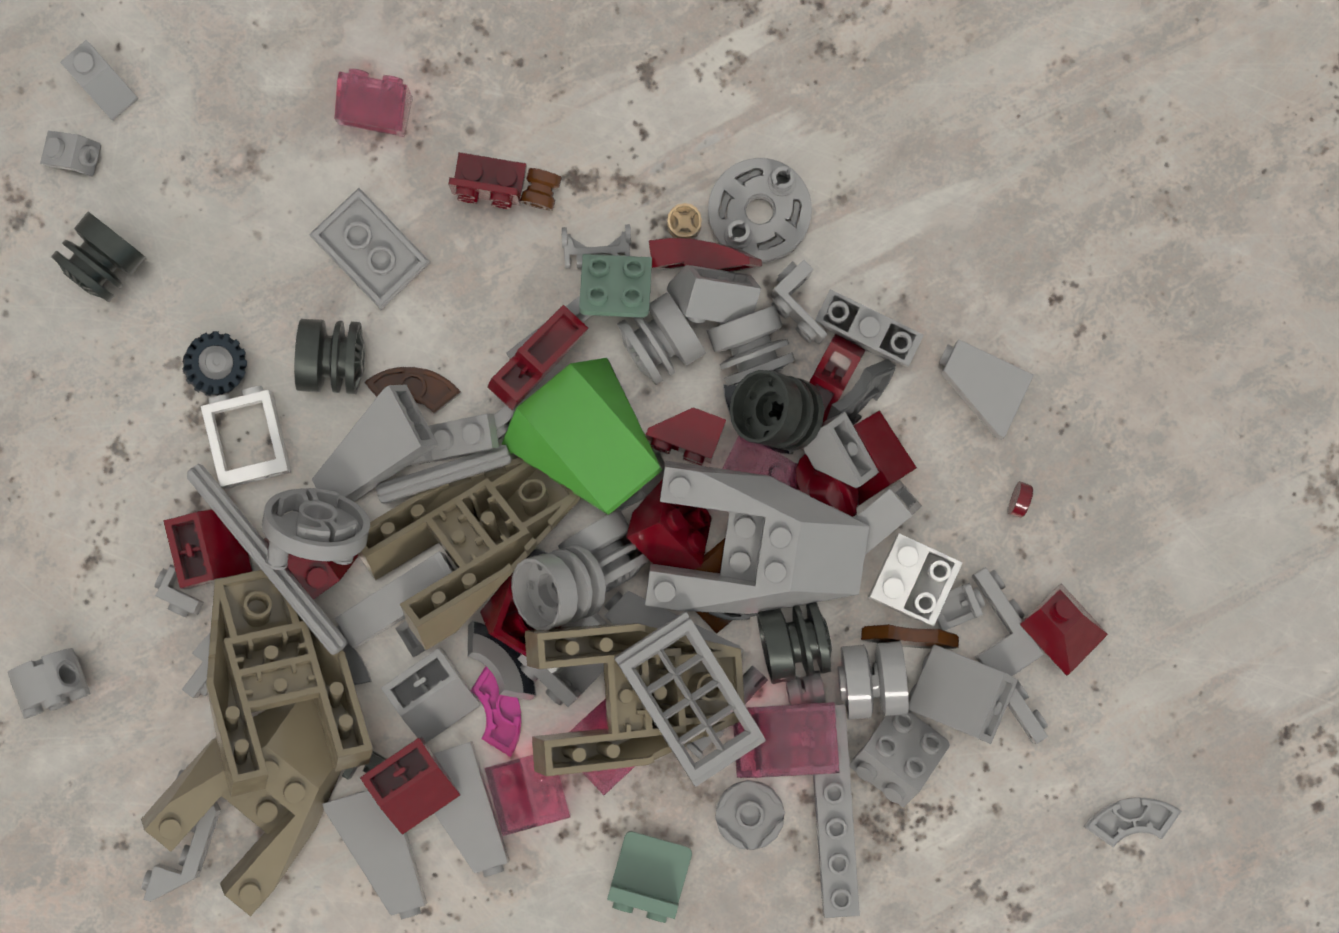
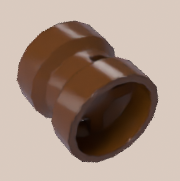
[520,168,562,211]

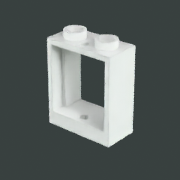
[201,386,292,489]

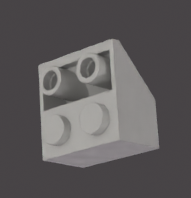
[667,265,761,325]
[381,648,480,743]

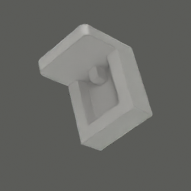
[40,130,100,176]
[154,565,204,617]
[937,583,985,631]

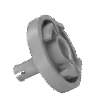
[708,158,812,263]
[262,488,370,570]

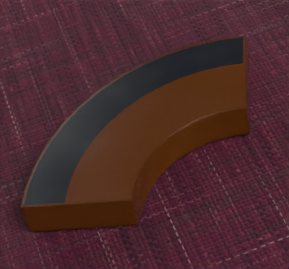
[861,624,959,649]

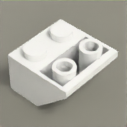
[868,533,963,626]

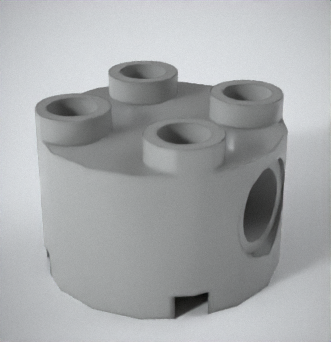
[7,648,91,719]

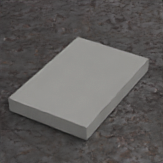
[309,188,431,310]

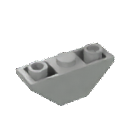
[815,289,924,366]

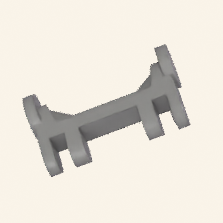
[562,224,631,269]

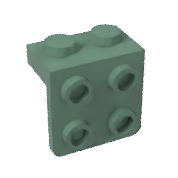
[579,254,652,318]
[607,831,692,923]

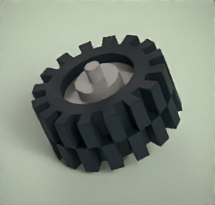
[182,331,247,396]

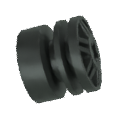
[51,211,146,302]
[294,318,365,394]
[729,370,824,451]
[757,602,832,684]

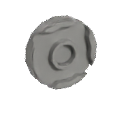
[715,780,785,850]

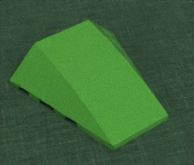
[501,358,662,515]

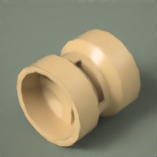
[667,203,702,239]

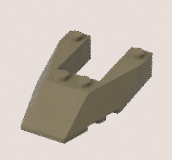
[358,458,581,650]
[206,570,373,797]
[525,623,745,777]
[141,699,342,917]

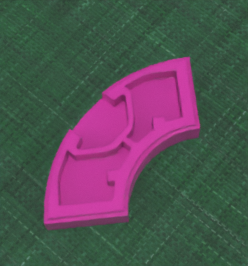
[471,666,522,757]

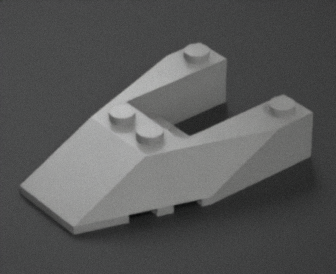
[645,461,870,614]

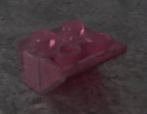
[334,69,413,137]
[484,754,572,836]

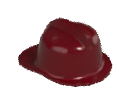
[796,454,859,517]

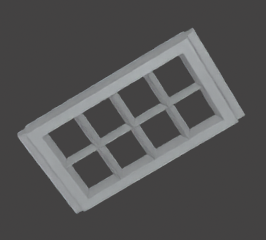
[614,611,766,787]

